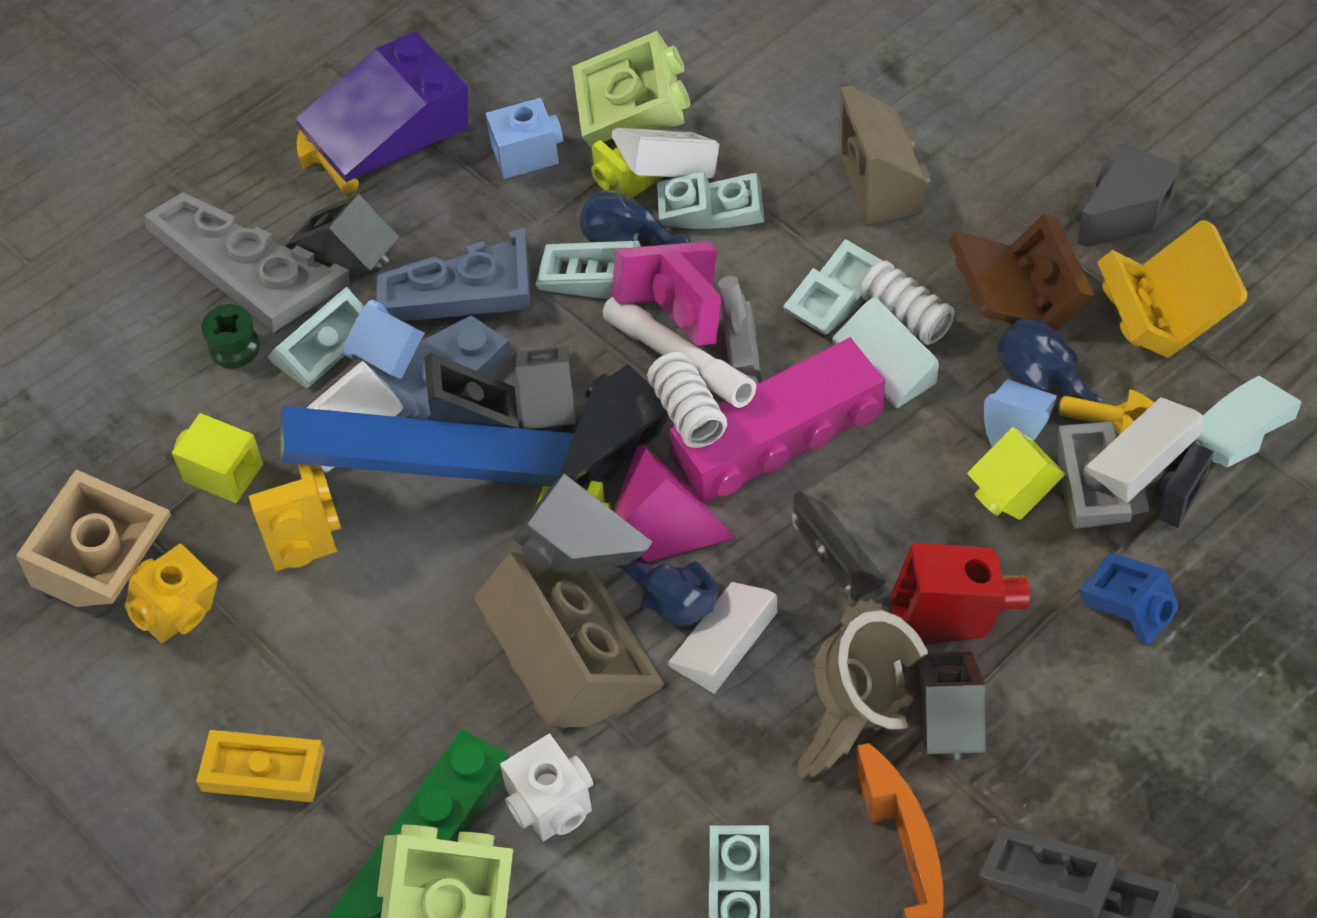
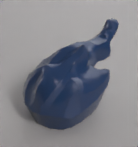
[579,190,691,246]
[997,318,1103,403]
[614,560,719,626]

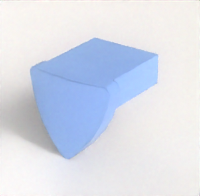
[343,299,425,379]
[984,379,1057,447]

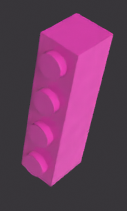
[669,337,885,503]

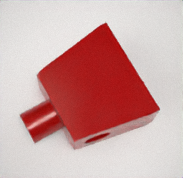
[889,543,1030,645]

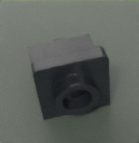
[1156,440,1214,528]

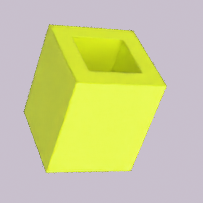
[171,413,264,503]
[967,427,1066,520]

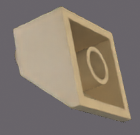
[16,470,171,607]

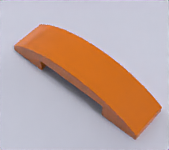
[856,743,944,918]

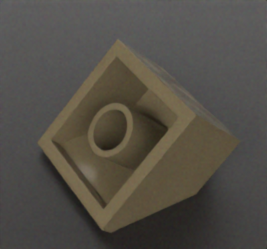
[839,85,931,225]

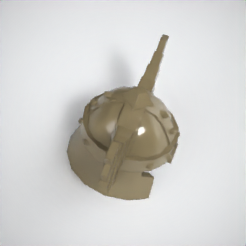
[797,598,928,779]

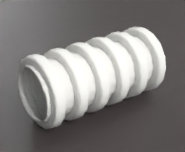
[860,260,955,345]
[647,352,727,448]

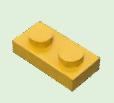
[196,730,325,803]

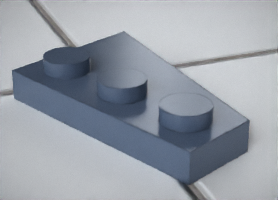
[376,227,530,322]
[370,316,511,420]

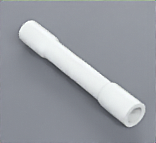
[603,297,756,408]

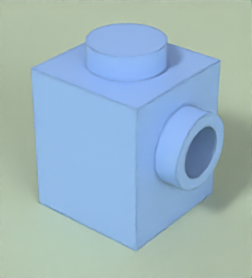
[485,98,563,179]

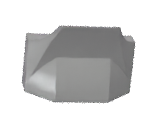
[1057,422,1149,529]

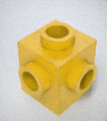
[125,543,218,644]

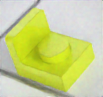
[591,140,665,198]

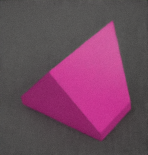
[613,445,736,563]

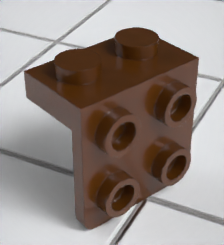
[949,214,1094,331]

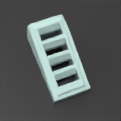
[535,241,641,300]

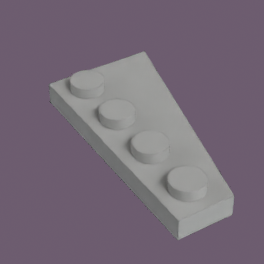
[144,192,350,333]

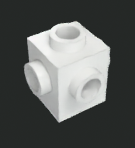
[500,733,593,842]

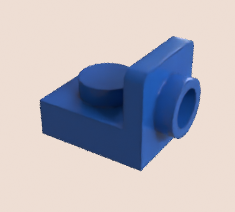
[1079,552,1178,644]

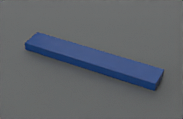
[280,406,604,486]

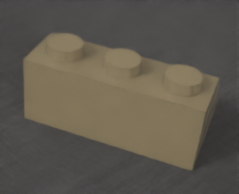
[473,552,664,727]

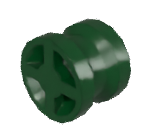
[201,304,260,369]

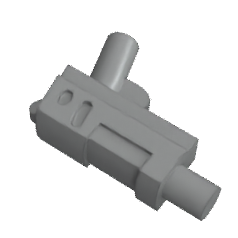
[718,276,764,385]

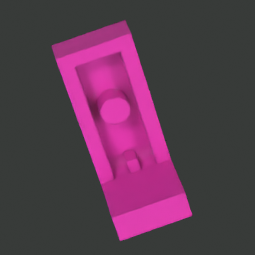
[611,241,721,346]

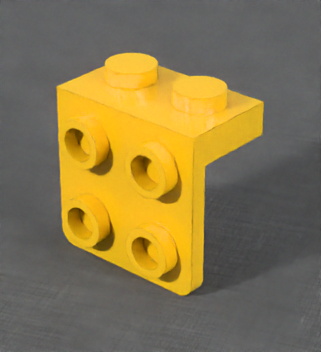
[1097,220,1247,358]
[249,464,341,572]

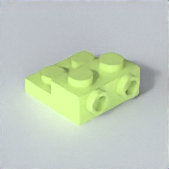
[572,31,691,147]
[377,825,513,918]

